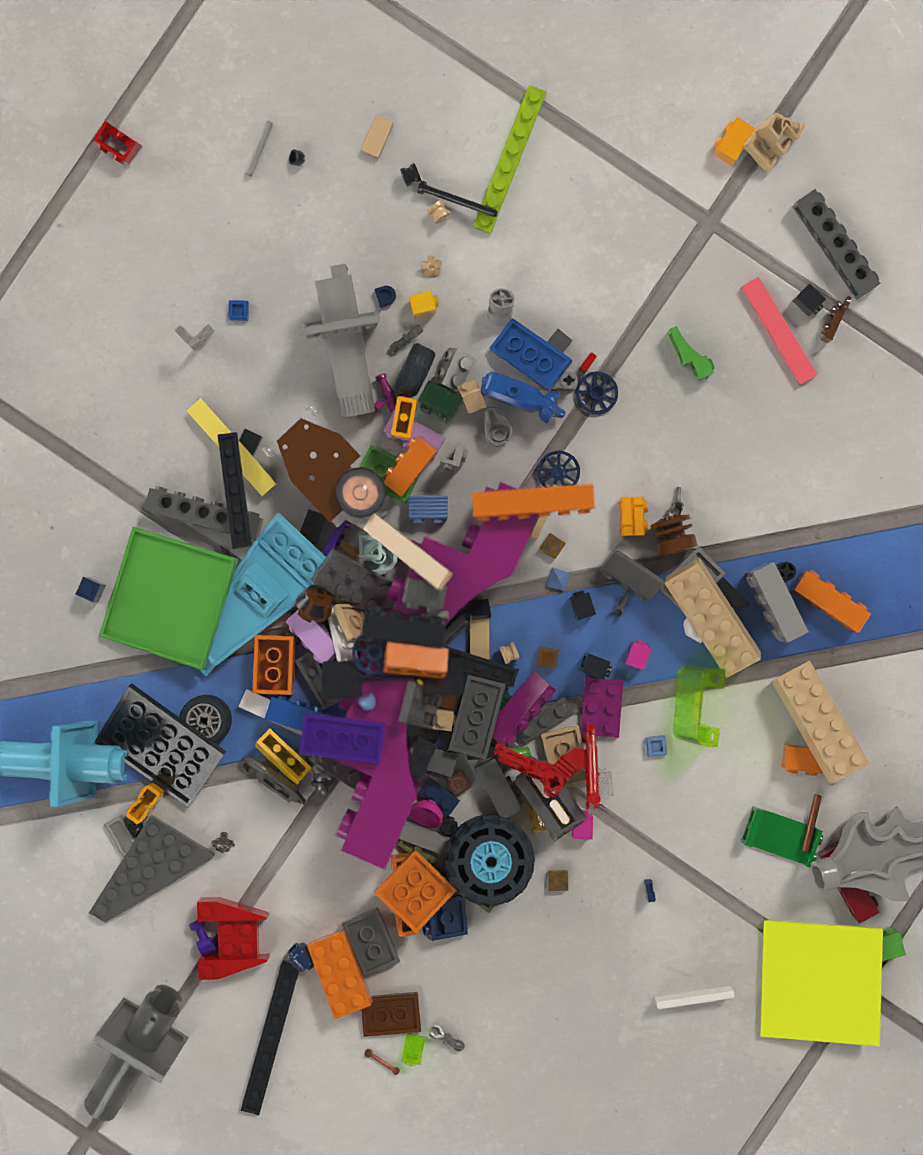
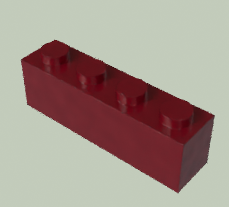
[818,841,880,924]

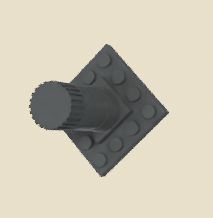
[84,985,189,1122]

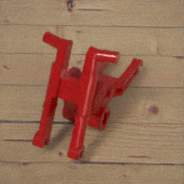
[493,723,601,810]

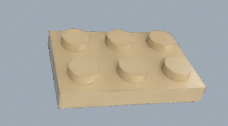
[541,725,586,788]

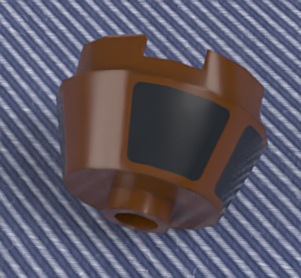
[295,585,333,623]

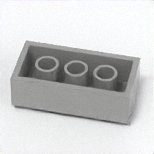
[746,562,808,643]

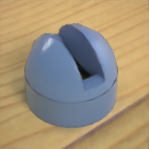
[358,693,376,710]

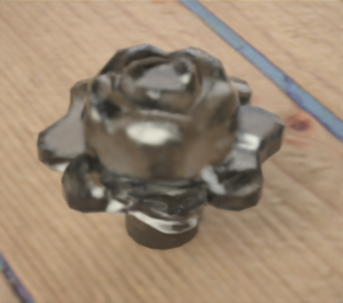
[211,832,235,853]

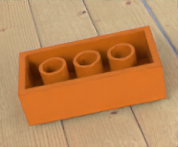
[307,929,373,1019]

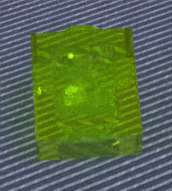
[401,1033,426,1066]

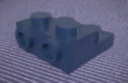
[422,895,468,941]

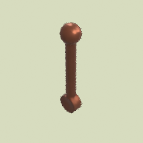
[365,1049,400,1075]

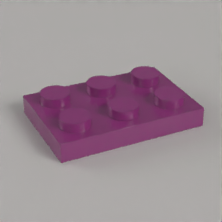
[580,677,624,738]

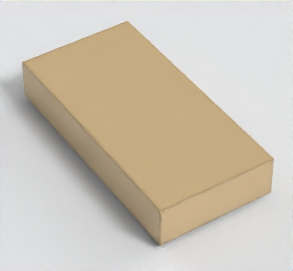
[361,115,393,159]

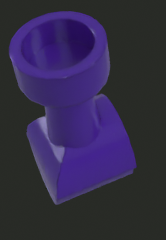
[189,920,218,957]

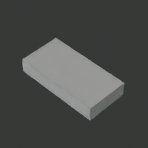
[104,814,136,857]

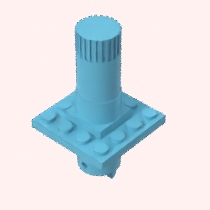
[0,720,127,807]

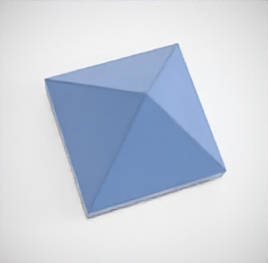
[546,567,570,591]

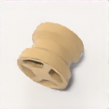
[427,200,451,224]
[499,642,520,665]

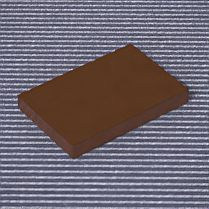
[361,992,421,1037]

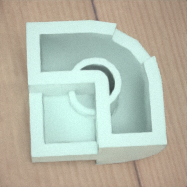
[359,534,397,575]

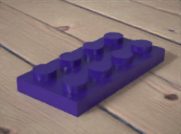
[299,713,385,764]

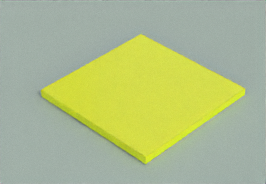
[760,920,883,1046]

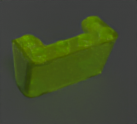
[673,664,725,748]

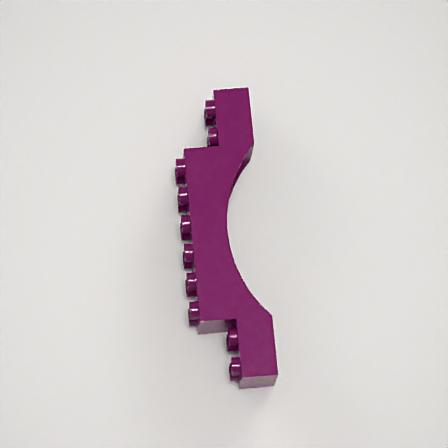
[331,482,538,870]

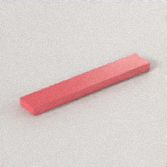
[741,277,817,385]

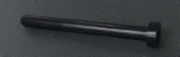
[417,180,498,217]

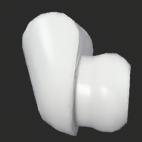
[683,618,702,644]

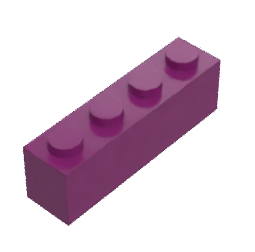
[492,672,556,748]

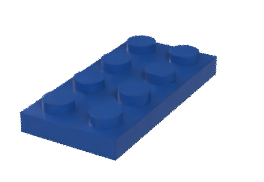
[489,318,573,392]

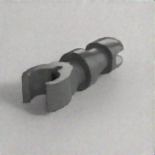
[390,324,423,353]
[429,1025,465,1051]

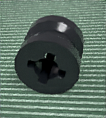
[400,163,421,187]
[776,562,796,581]

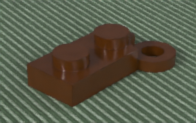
[821,296,851,343]

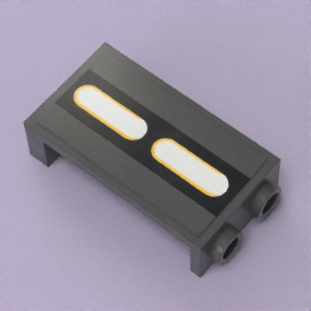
[514,760,587,842]

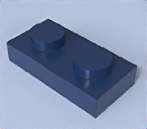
[418,777,460,816]

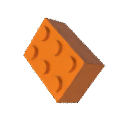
[253,635,296,695]

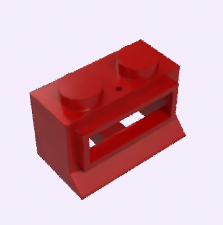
[93,121,143,164]

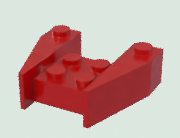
[197,897,270,980]

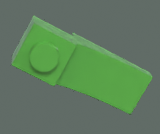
[667,326,715,381]

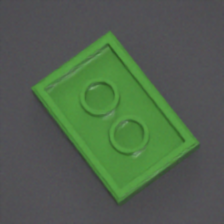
[360,445,421,504]

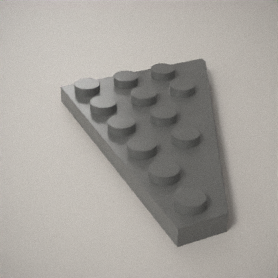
[89,814,215,923]

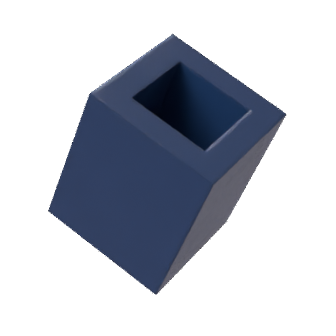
[75,577,106,602]

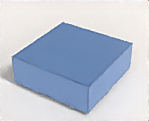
[645,735,667,757]

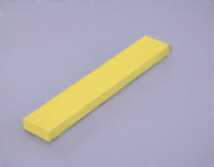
[187,398,277,497]

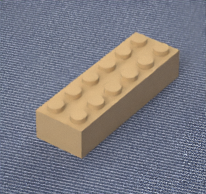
[664,557,761,678]
[771,661,870,784]

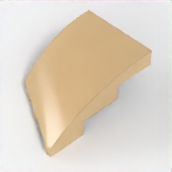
[743,112,805,172]

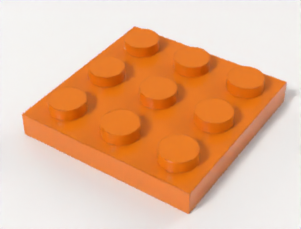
[374,849,456,933]

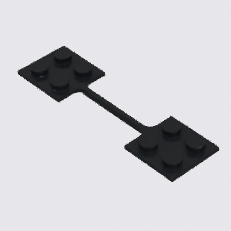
[321,658,464,698]

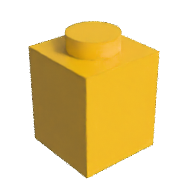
[409,291,439,318]

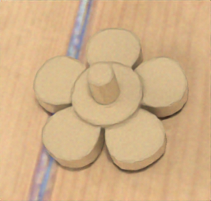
[420,255,442,277]

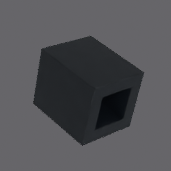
[792,284,826,317]
[569,590,596,620]

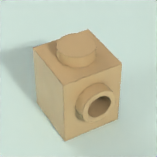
[457,379,486,414]
[433,708,457,731]

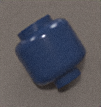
[287,943,314,972]

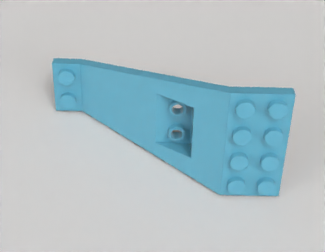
[199,513,326,677]

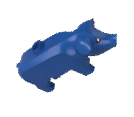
[481,372,566,423]

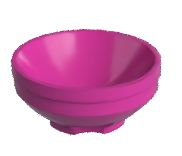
[409,800,443,829]

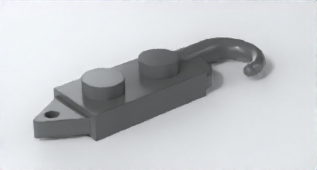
[240,756,306,804]

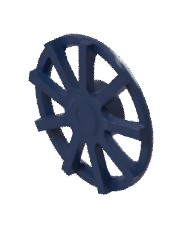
[575,371,618,414]
[537,450,580,487]
[352,634,393,675]

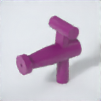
[374,373,412,413]

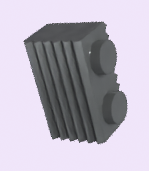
[403,578,447,613]

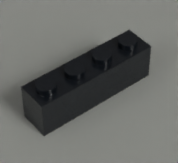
[361,607,446,648]

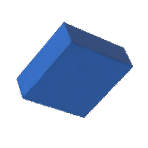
[228,300,249,321]

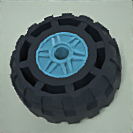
[445,814,535,906]

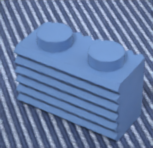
[409,496,448,523]

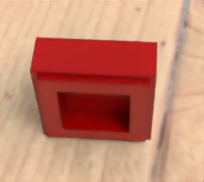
[579,352,597,375]

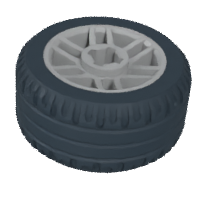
[394,343,435,396]
[179,695,232,743]

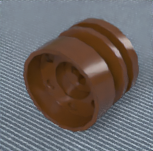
[650,514,698,556]

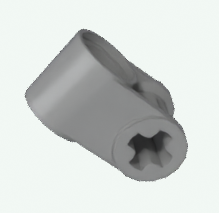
[541,371,578,391]

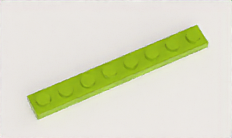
[473,85,547,234]

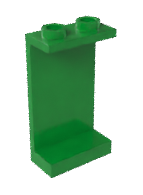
[741,806,823,868]

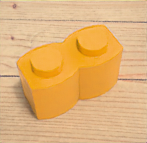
[126,782,164,824]

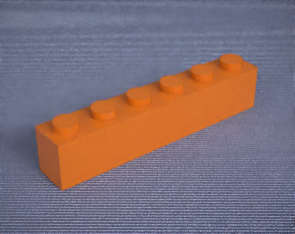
[472,484,595,521]

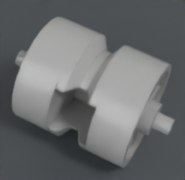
[487,288,515,325]

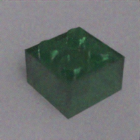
[418,380,463,424]

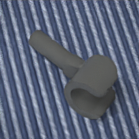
[670,487,684,515]
[612,592,631,618]

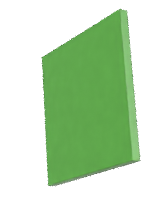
[99,527,239,670]

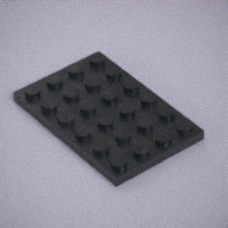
[95,683,227,808]

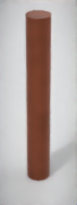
[802,794,822,852]

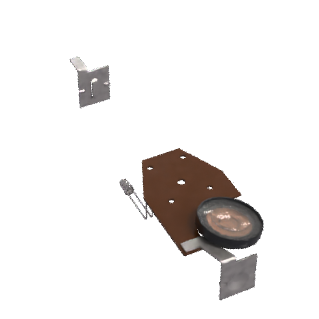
[174,324,388,529]

